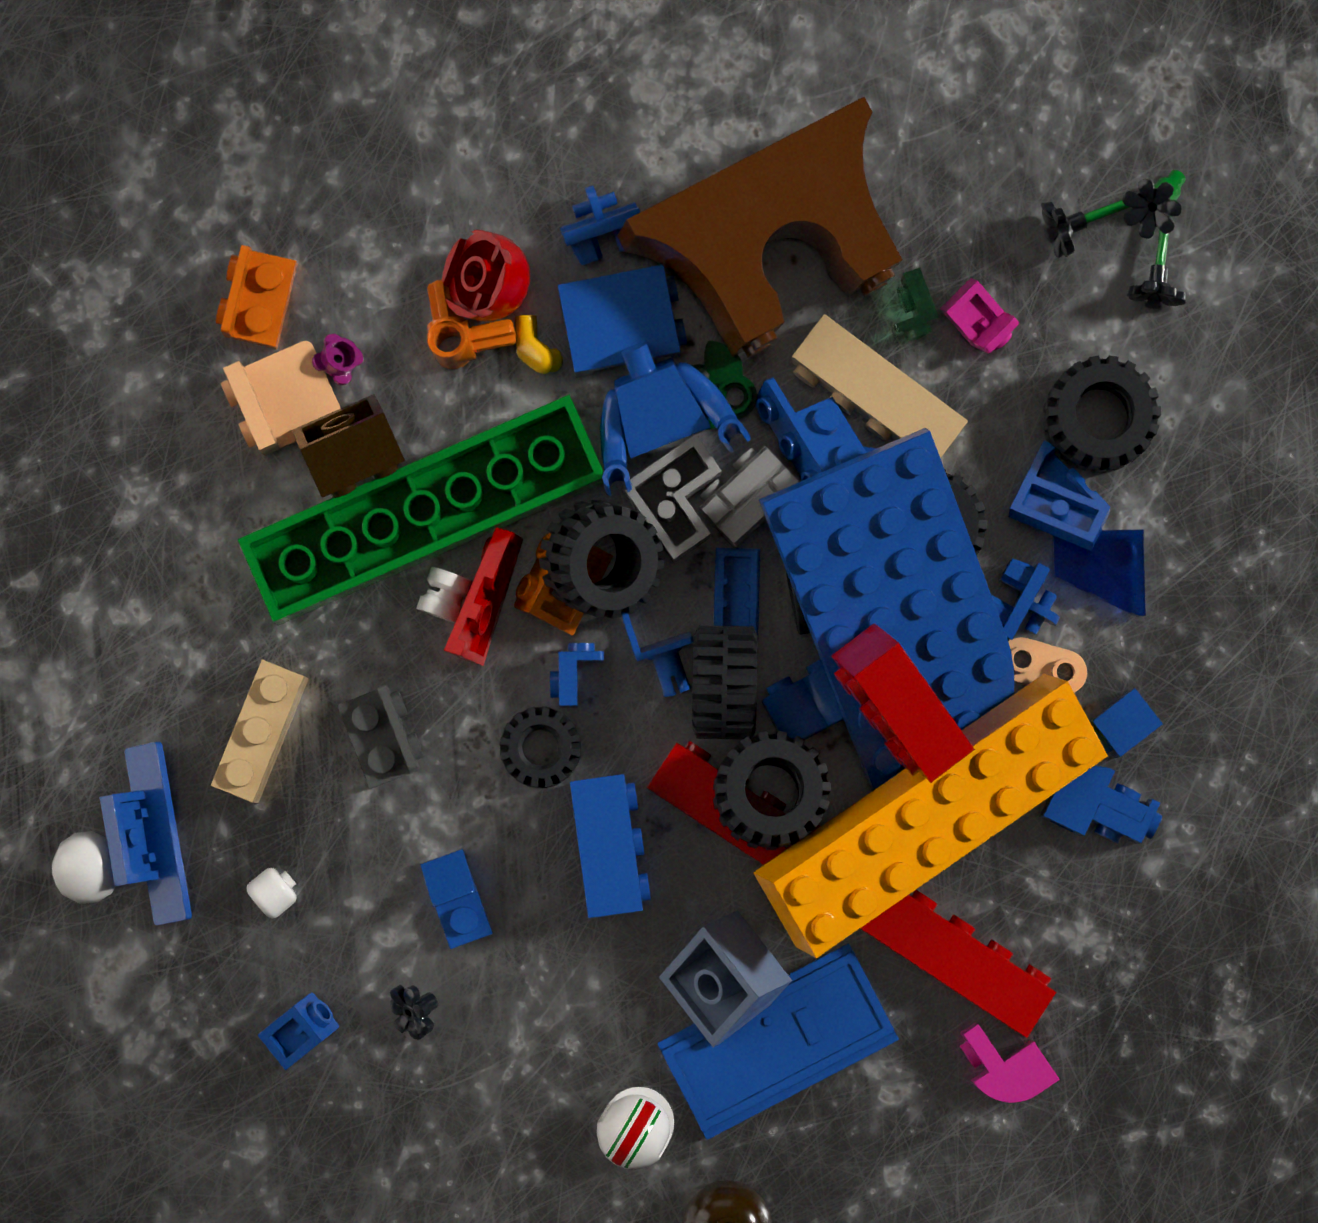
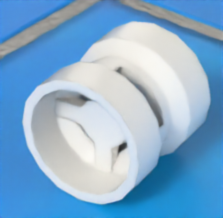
[416,567,473,623]

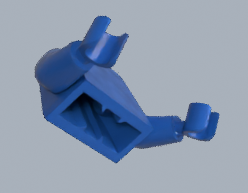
[600,342,751,496]

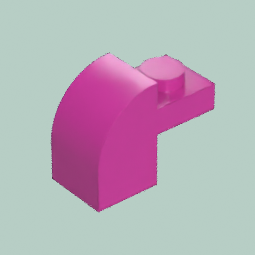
[959,1022,1060,1103]

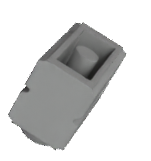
[699,446,799,548]

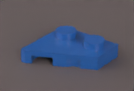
[1008,440,1110,551]

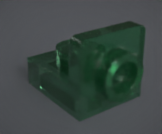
[891,267,939,342]

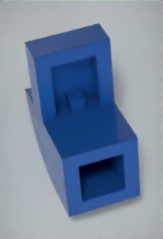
[1039,766,1148,836]

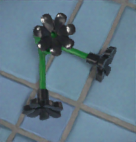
[1041,170,1186,309]

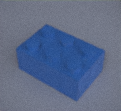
[570,774,651,918]

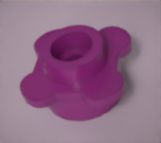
[312,334,363,385]

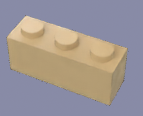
[211,660,309,803]

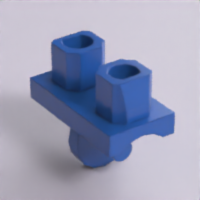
[559,185,640,265]
[991,559,1060,641]

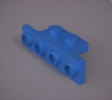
[756,378,867,481]
[100,741,192,925]

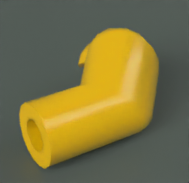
[515,315,563,374]

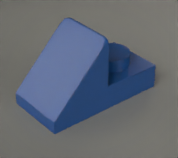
[420,849,494,949]

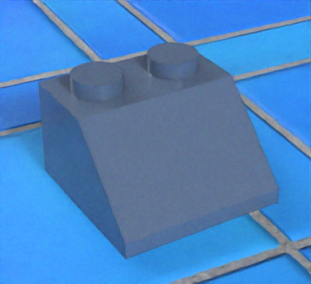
[659,910,792,1047]

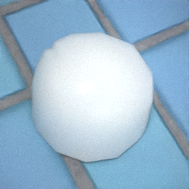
[52,831,116,904]

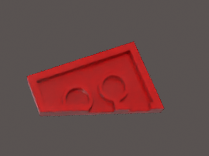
[444,527,523,666]

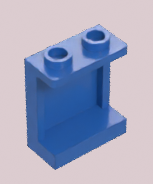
[557,264,687,378]

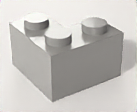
[622,434,722,564]

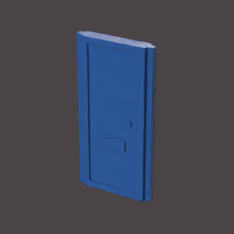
[657,943,899,1140]

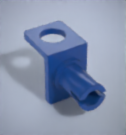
[621,611,694,697]

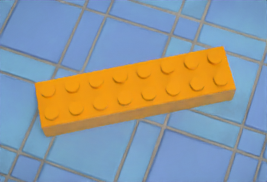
[753,674,1108,958]

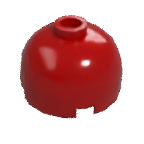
[442,229,530,321]

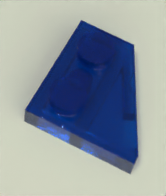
[1052,529,1146,617]

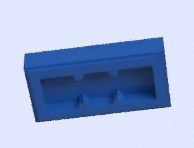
[713,548,760,635]

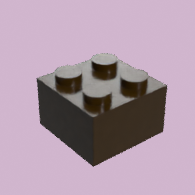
[292,394,405,498]

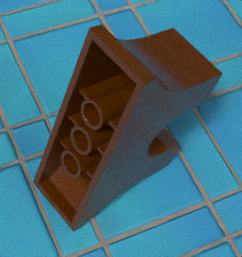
[617,97,903,358]

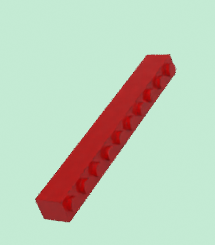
[647,741,1057,1038]

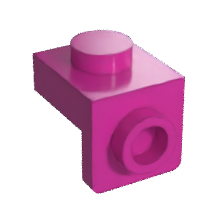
[940,278,1019,354]

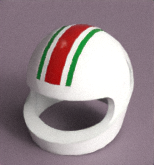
[597,1087,674,1170]

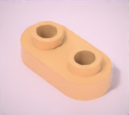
[1008,637,1087,693]

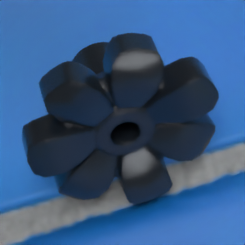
[390,985,438,1040]

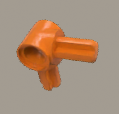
[427,279,516,369]

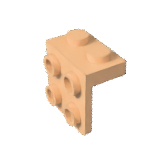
[221,341,341,456]

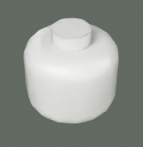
[246,868,297,919]

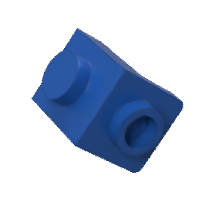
[550,643,604,708]
[1091,799,1163,844]

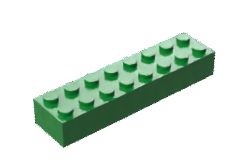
[237,394,604,626]

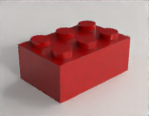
[831,623,975,783]

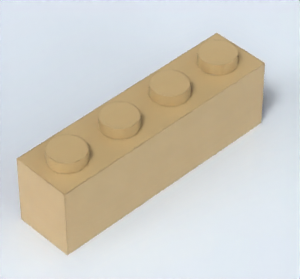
[791,314,968,458]

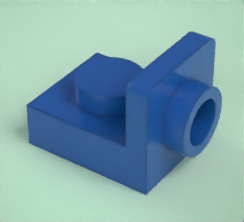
[258,993,339,1070]

